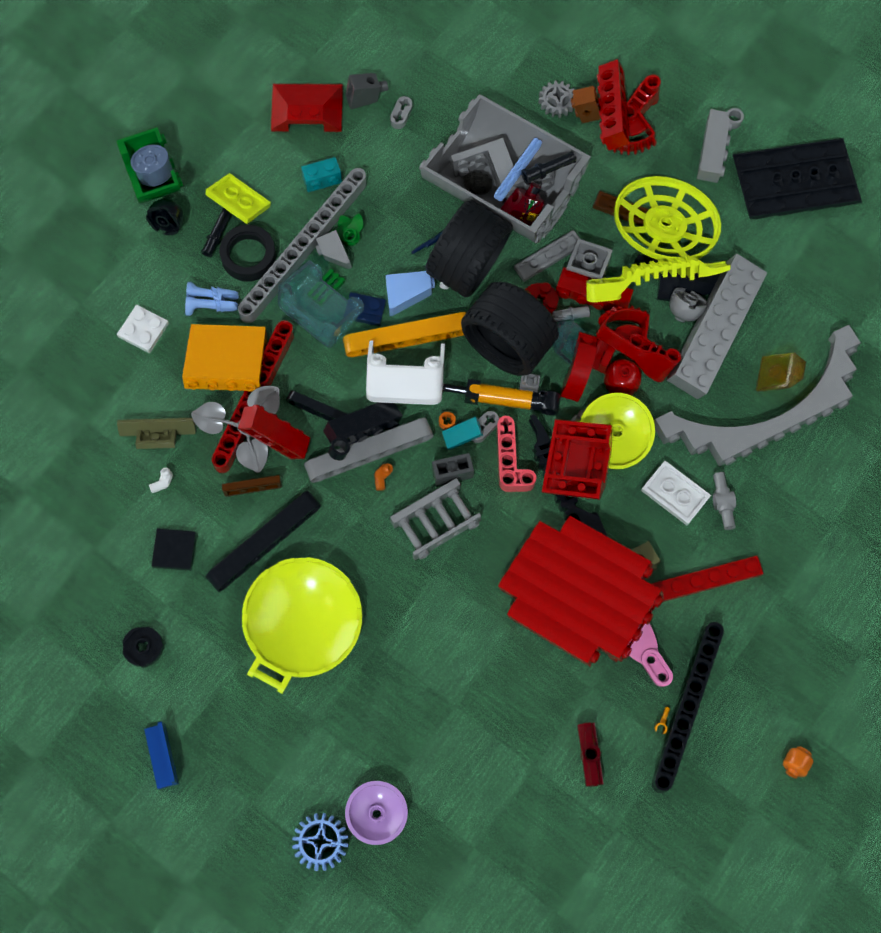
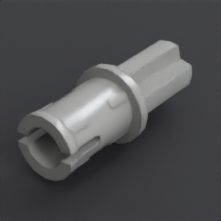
[552,305,590,322]

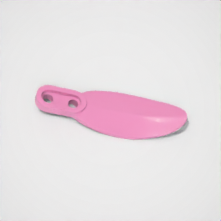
[629,623,673,687]

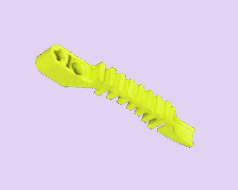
[586,255,731,302]

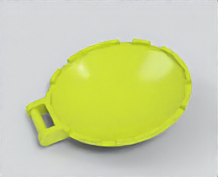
[242,557,362,694]

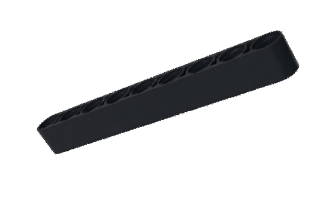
[652,622,724,793]

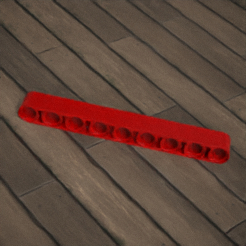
[212,320,294,473]

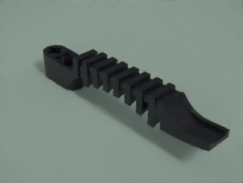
[529,414,608,537]

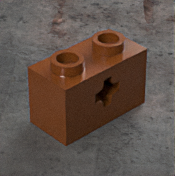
[571,86,601,124]

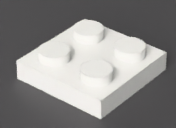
[117,305,169,354]

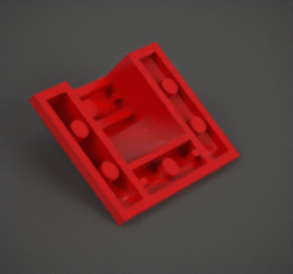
[271,84,343,132]
[542,419,612,500]

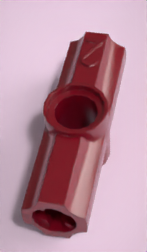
[577,722,604,787]

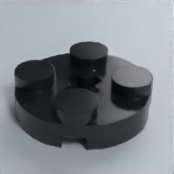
[123,627,164,668]

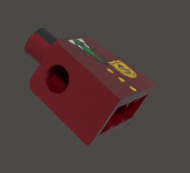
[501,182,544,226]

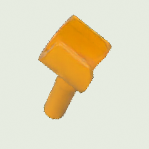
[654,707,670,734]

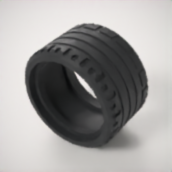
[425,200,512,298]
[461,282,559,376]

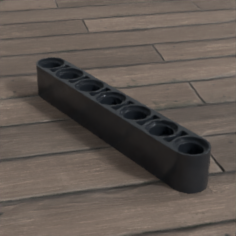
[205,491,321,592]

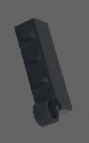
[323,402,403,461]

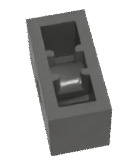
[432,453,474,486]

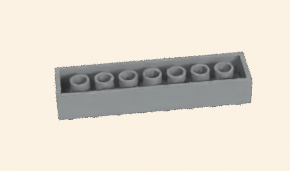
[666,253,767,399]

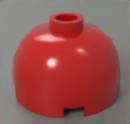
[604,359,642,396]

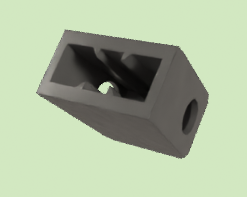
[345,73,388,109]

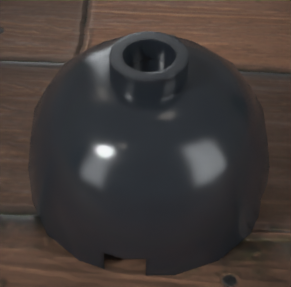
[146,199,184,235]

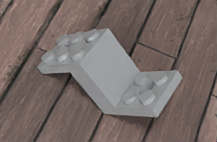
[451,138,555,203]

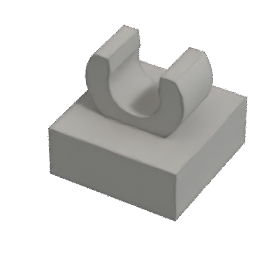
[519,374,540,392]

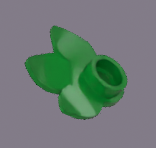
[330,213,364,246]

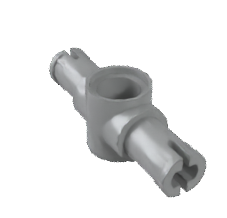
[713,472,736,530]

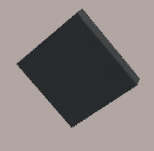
[151,528,196,571]

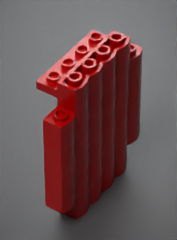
[498,516,664,667]

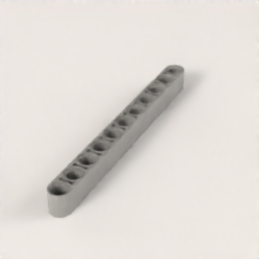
[238,168,366,323]

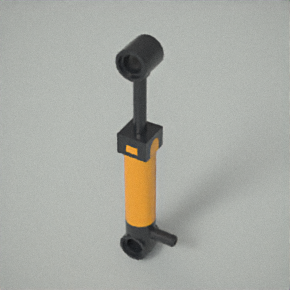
[443,379,561,416]

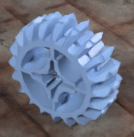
[292,813,348,871]

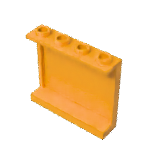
[182,324,267,392]

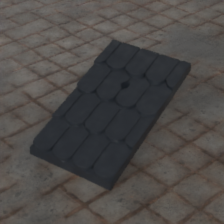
[732,138,862,220]

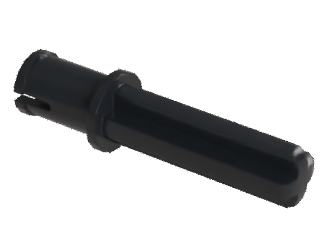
[201,208,232,257]

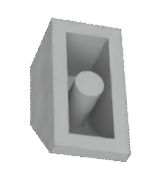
[315,230,352,269]

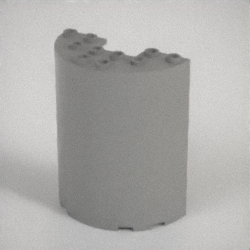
[419,94,591,243]

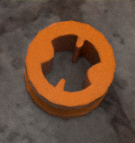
[439,412,456,430]

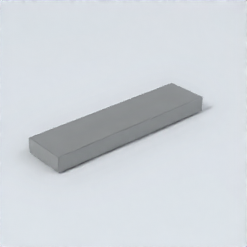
[514,230,580,282]

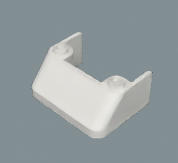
[366,341,445,405]

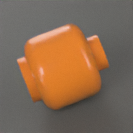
[783,746,814,778]

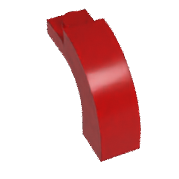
[561,332,597,402]

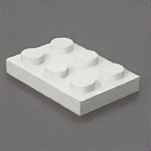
[641,461,711,526]

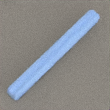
[494,138,542,201]

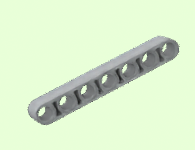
[304,418,434,483]

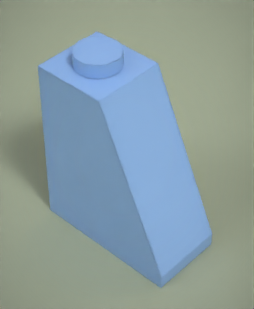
[386,271,435,316]

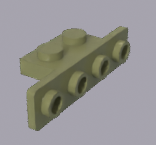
[117,418,196,449]

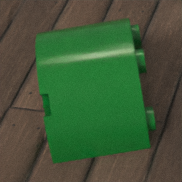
[116,127,183,204]

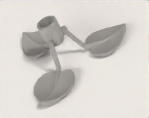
[191,386,280,473]

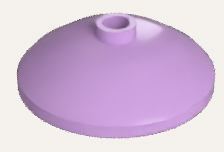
[345,781,408,845]

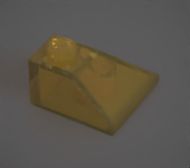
[756,352,806,392]

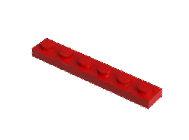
[652,556,764,602]

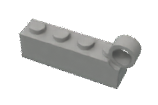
[697,108,744,183]

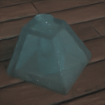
[553,321,588,366]

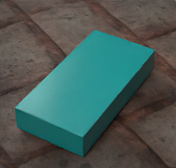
[442,417,483,450]

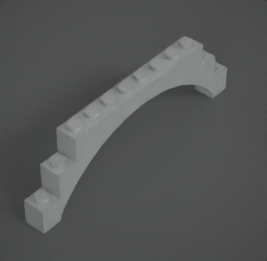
[654,325,861,467]

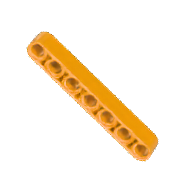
[343,312,466,357]

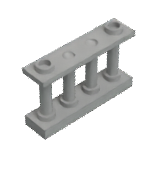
[390,478,481,560]

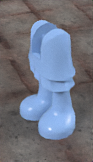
[185,282,239,316]

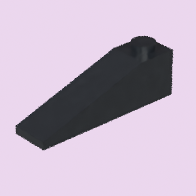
[657,272,721,301]

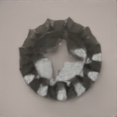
[464,171,492,195]

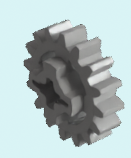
[538,80,575,118]

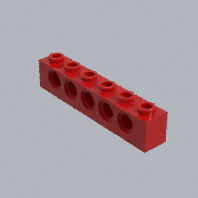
[597,59,630,151]

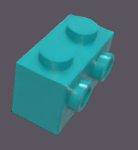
[301,157,342,192]

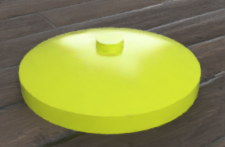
[579,393,655,469]

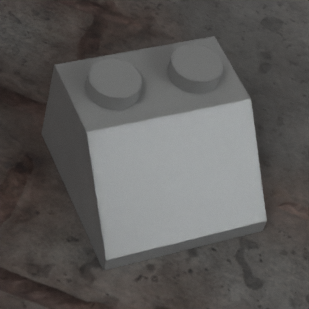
[566,239,613,279]

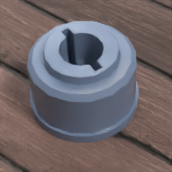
[131,145,173,186]

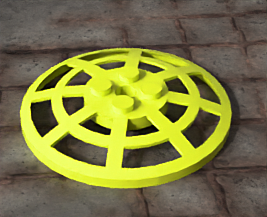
[614,176,721,261]

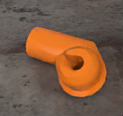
[374,463,393,491]

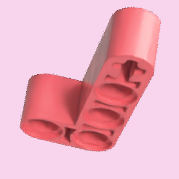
[497,415,537,492]

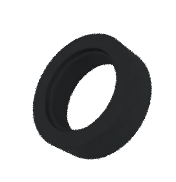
[219,225,276,281]

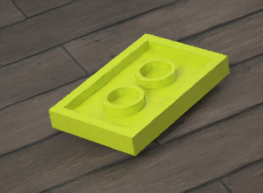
[205,173,271,224]

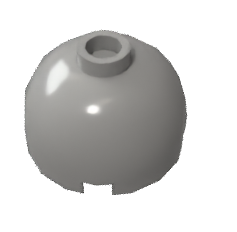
[669,288,708,322]

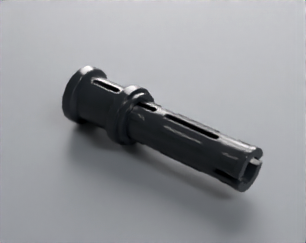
[521,151,576,185]

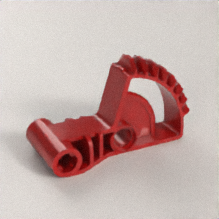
[601,74,661,156]
[596,305,681,382]

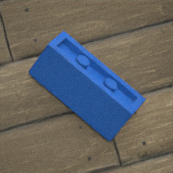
[144,721,179,790]

